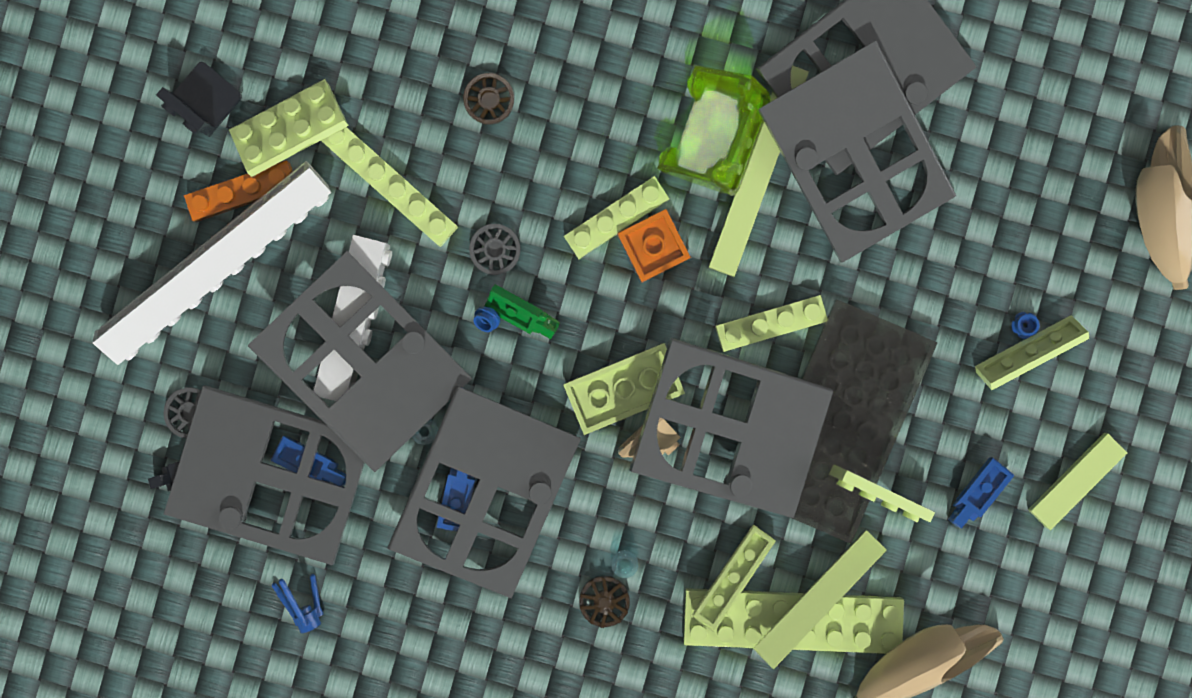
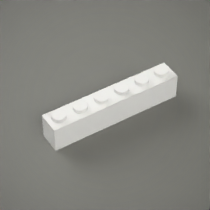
[314,235,392,401]

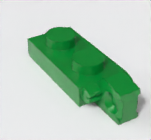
[484,284,560,339]

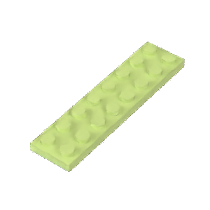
[683,588,904,654]

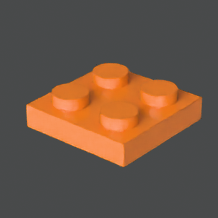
[617,209,691,283]

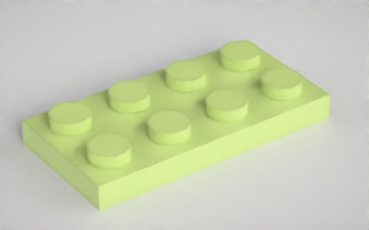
[229,79,348,177]
[563,343,685,435]

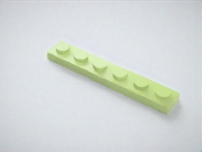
[321,127,458,247]

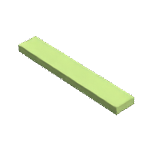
[753,530,886,669]

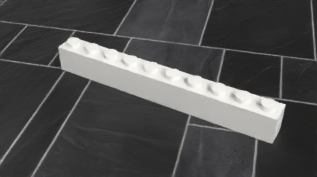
[93,161,331,365]

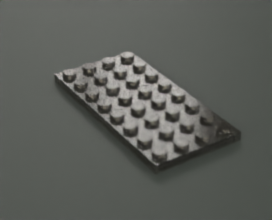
[790,299,938,544]

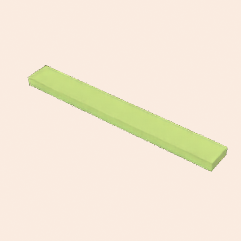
[708,66,809,277]

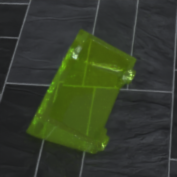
[657,65,771,196]

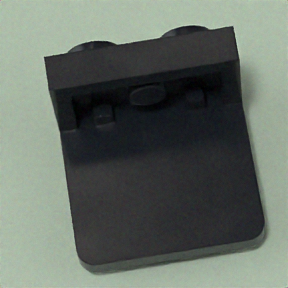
[156,62,242,137]

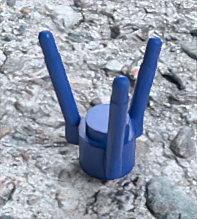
[272,574,324,633]

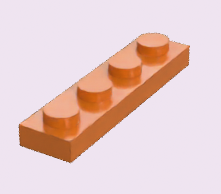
[184,160,293,222]

